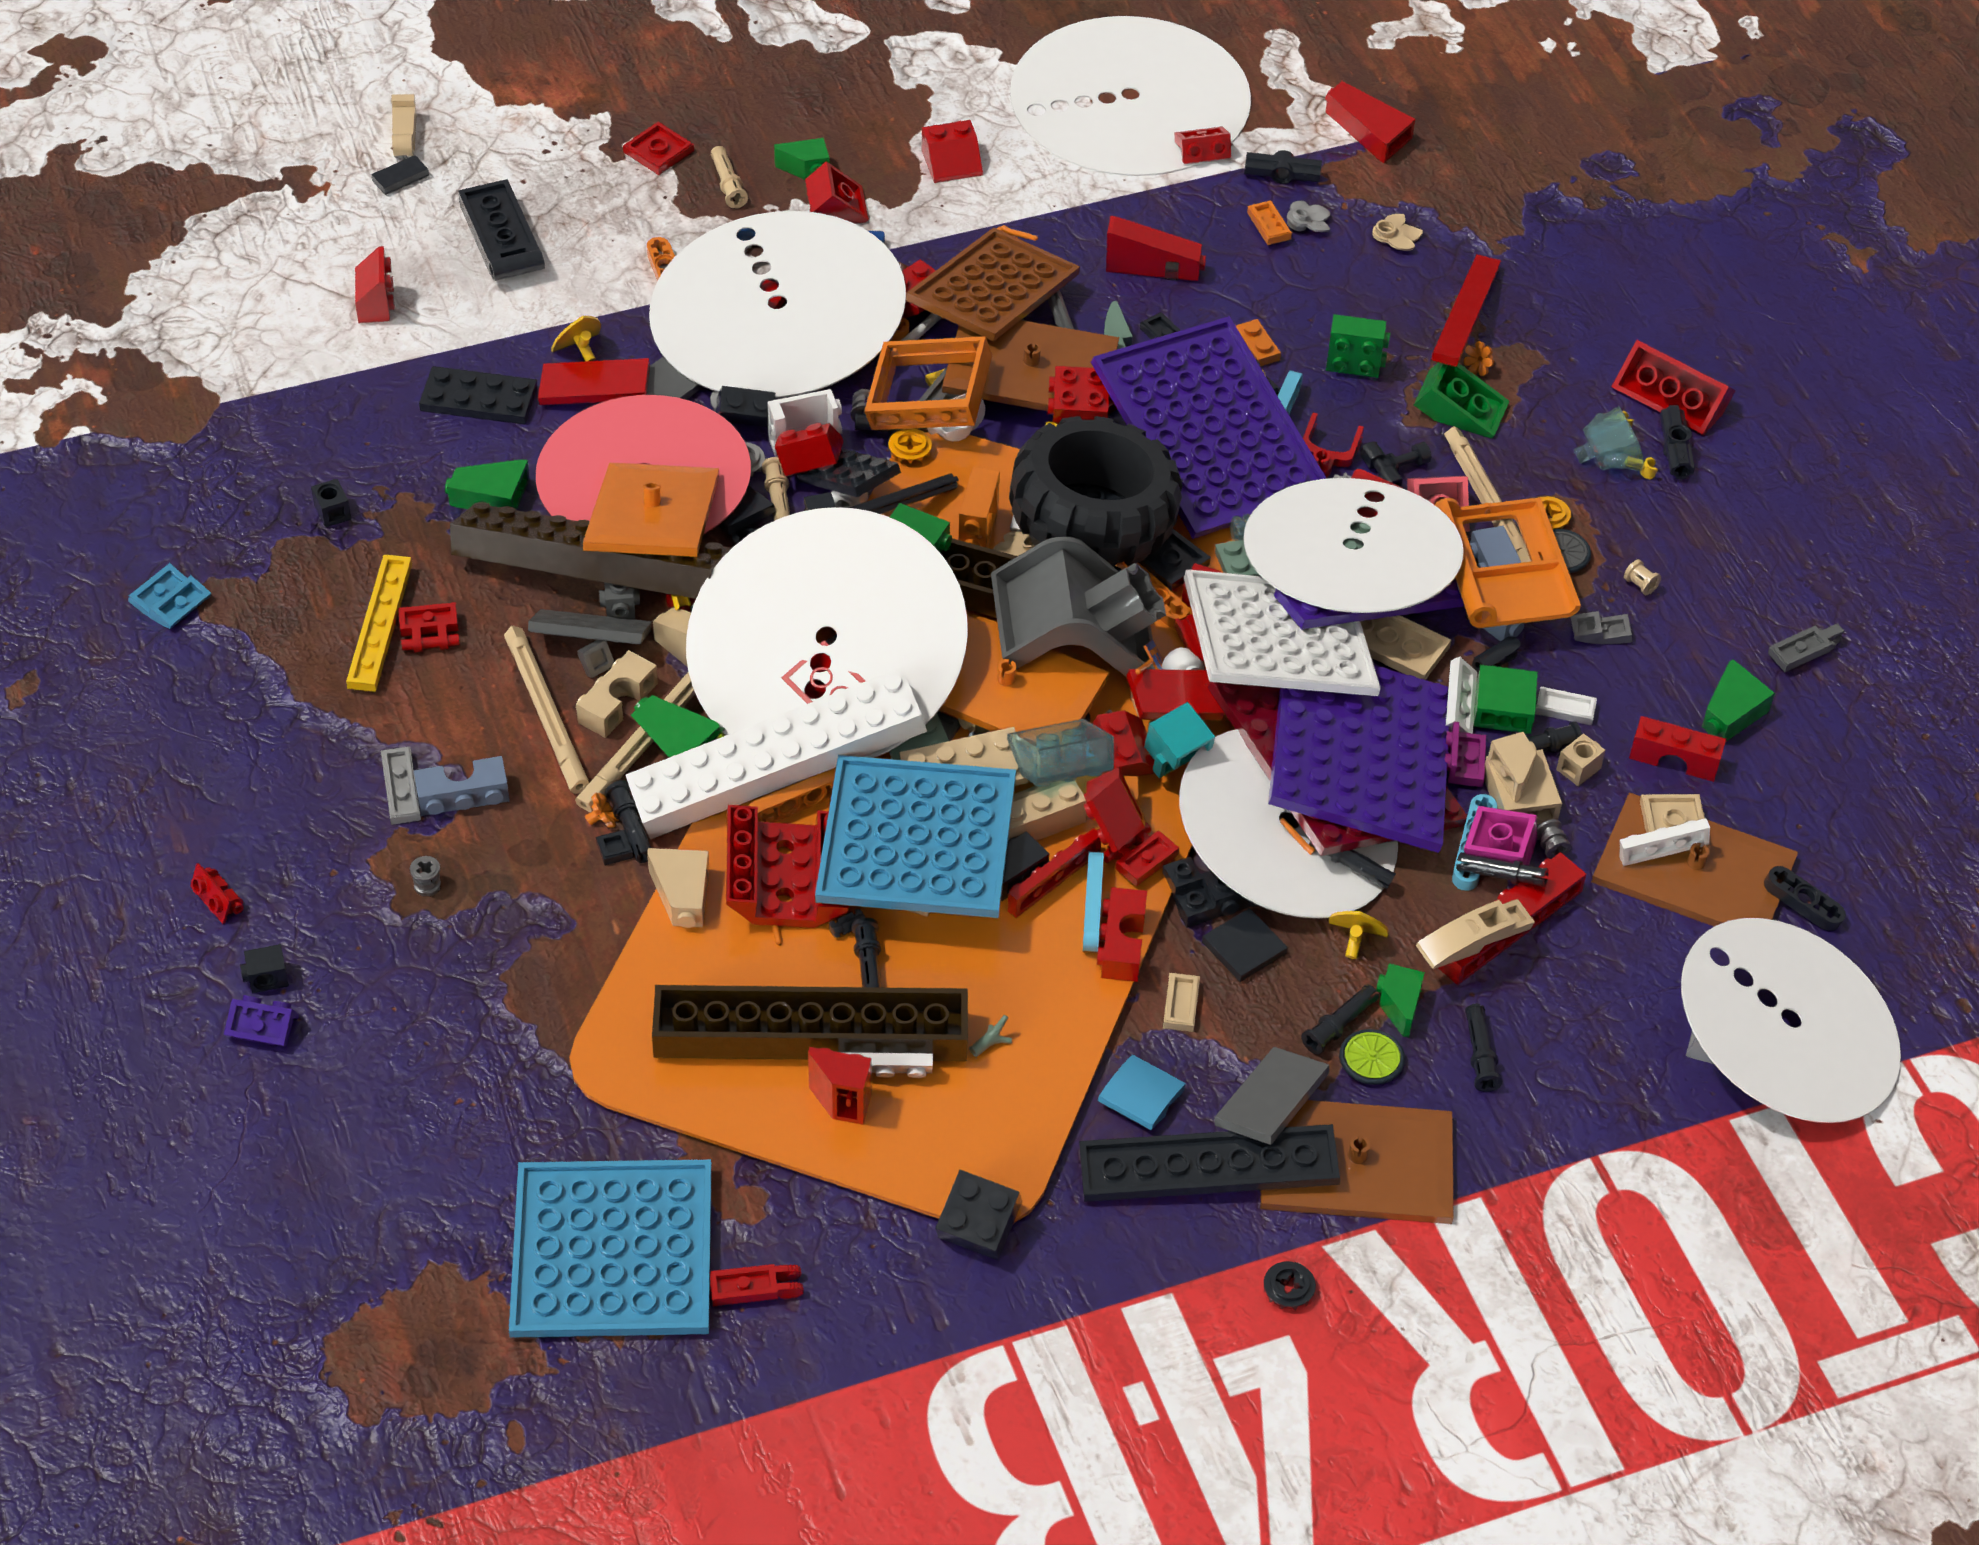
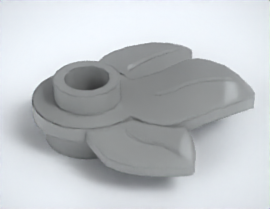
[1287,201,1330,232]

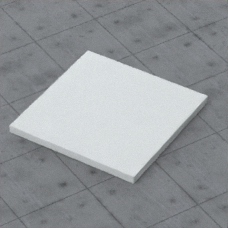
[1184,570,1380,696]

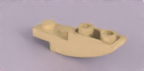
[1416,899,1535,969]

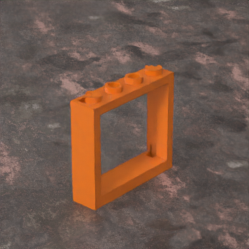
[864,336,992,430]

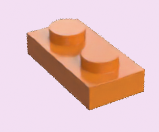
[1235,319,1281,366]

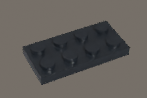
[419,366,538,425]
[796,448,901,497]

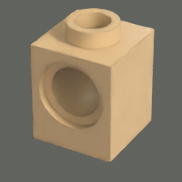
[1556,734,1606,786]

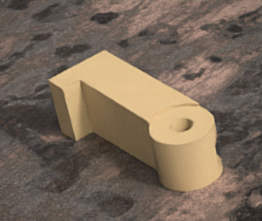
[391,94,417,157]

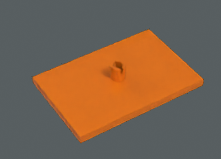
[583,462,719,557]
[939,616,1109,759]

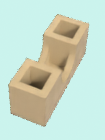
[576,650,658,738]

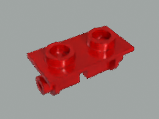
[190,863,244,924]

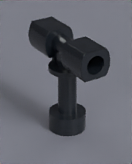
[1360,442,1432,487]

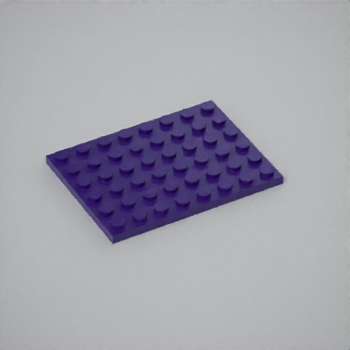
[1091,316,1327,539]
[1268,665,1449,853]

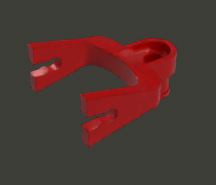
[1303,412,1364,478]

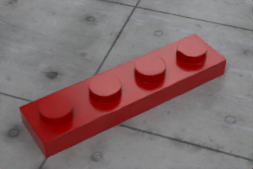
[1008,828,1101,918]

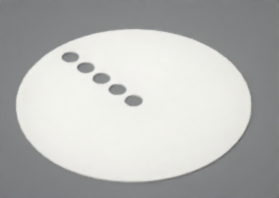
[1010,16,1251,176]
[649,211,906,398]
[686,507,968,758]

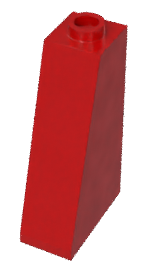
[1325,81,1415,163]
[1106,216,1206,281]

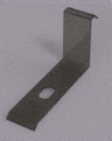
[1165,261,1179,281]

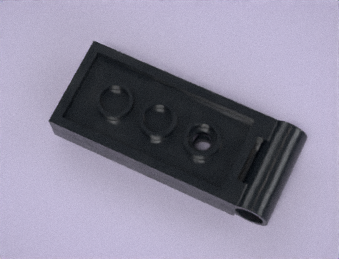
[458,179,545,281]

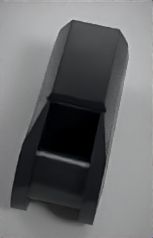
[1472,636,1520,673]

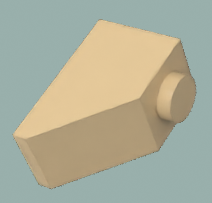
[1488,732,1537,802]

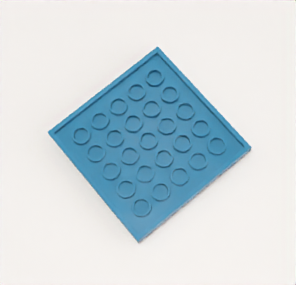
[815,755,1016,918]
[509,1159,712,1338]

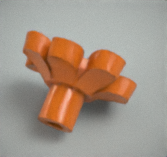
[1464,341,1494,376]
[585,792,619,829]

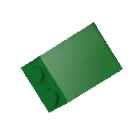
[1414,362,1509,439]

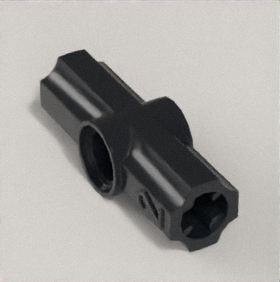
[1244,150,1322,184]
[1660,405,1695,479]

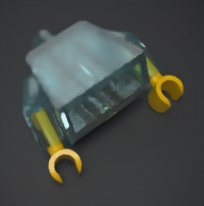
[1573,406,1658,479]

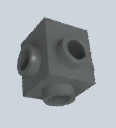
[599,582,640,620]

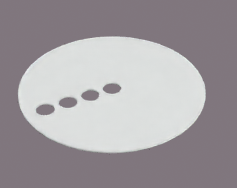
[1244,478,1463,613]
[1179,729,1398,918]
[1681,918,1901,1123]

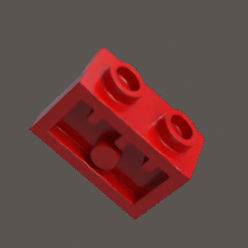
[1174,126,1231,164]

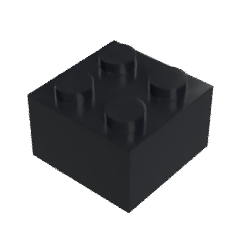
[935,1170,1022,1260]

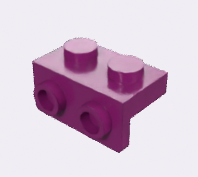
[1445,721,1486,787]

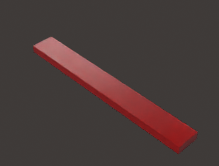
[1431,254,1501,367]

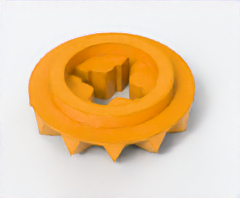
[888,428,932,464]
[1538,496,1571,529]

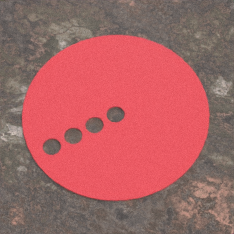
[536,395,751,534]

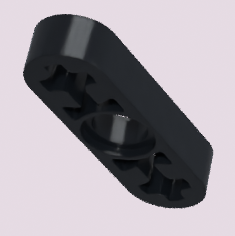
[1764,866,1846,931]

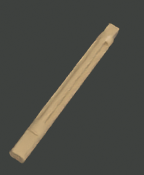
[1444,426,1531,563]
[504,626,589,794]
[575,672,696,812]

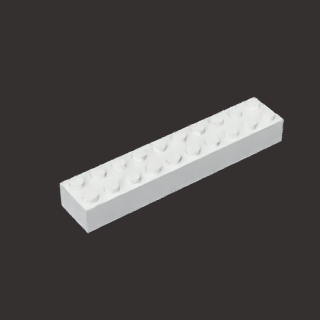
[626,667,927,839]

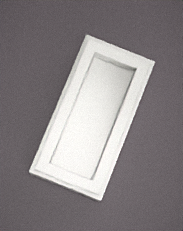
[1535,687,1597,725]

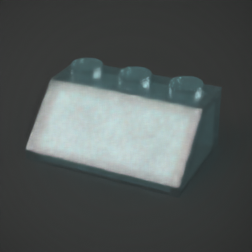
[1007,719,1114,787]

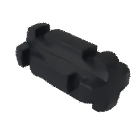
[829,909,866,938]

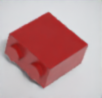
[1048,366,1109,424]

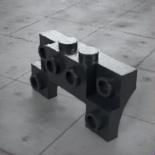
[1162,857,1260,928]

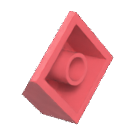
[1407,476,1470,532]

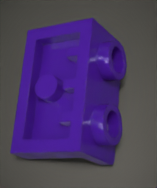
[224,995,299,1047]

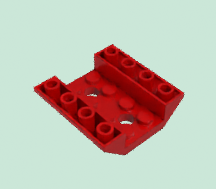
[726,805,849,928]

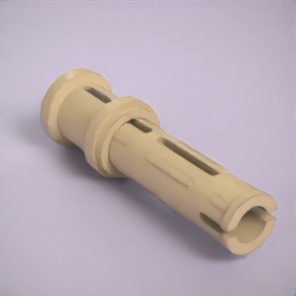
[710,146,748,208]
[762,457,790,521]

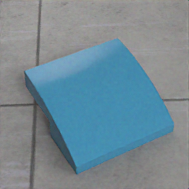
[128,563,211,629]
[1097,1055,1186,1130]

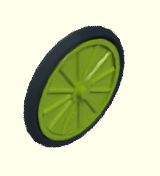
[1339,1029,1405,1085]

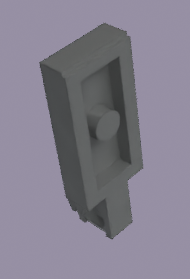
[1768,623,1844,672]

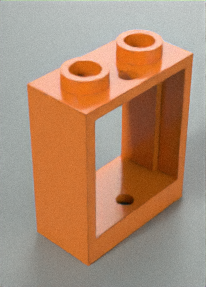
[958,466,1000,548]

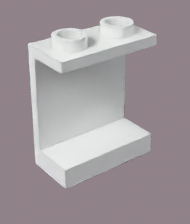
[768,389,842,457]

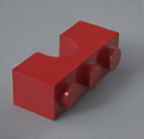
[1629,716,1726,782]
[1096,887,1147,982]

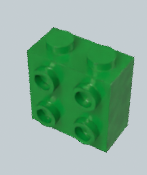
[1326,314,1390,378]
[890,503,952,554]
[1473,665,1538,734]

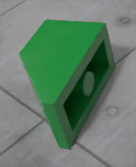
[774,138,830,180]
[1376,963,1425,1038]

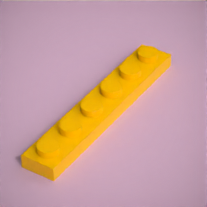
[346,555,412,692]

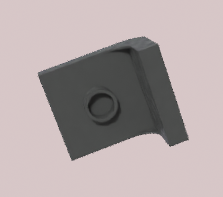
[991,537,1166,677]

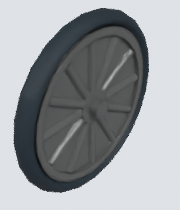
[1553,529,1591,574]

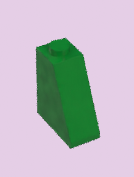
[445,459,530,510]
[1702,659,1775,741]
[631,695,725,758]

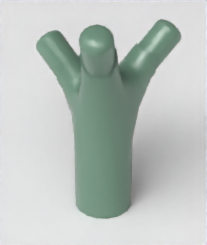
[969,1015,1012,1057]

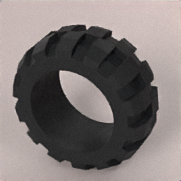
[1009,416,1183,567]

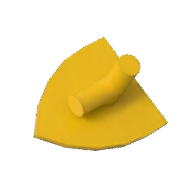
[551,316,601,361]
[1329,911,1389,959]

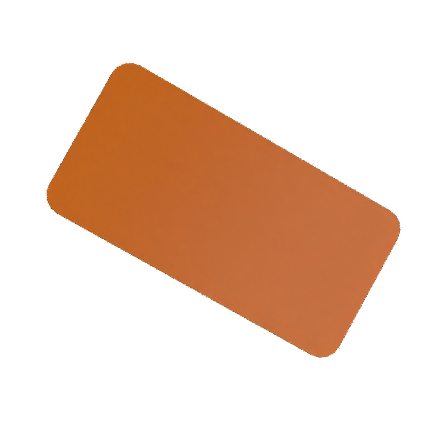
[569,432,1247,1223]

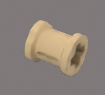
[1624,559,1661,595]

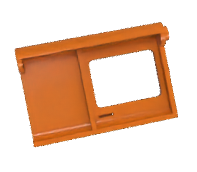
[1435,497,1581,628]

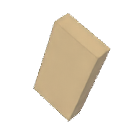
[1163,973,1200,1032]

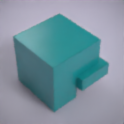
[1144,702,1215,778]

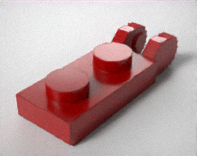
[709,1264,804,1306]

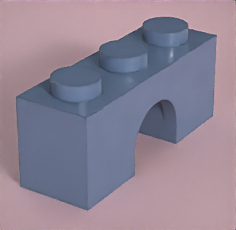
[414,756,509,816]

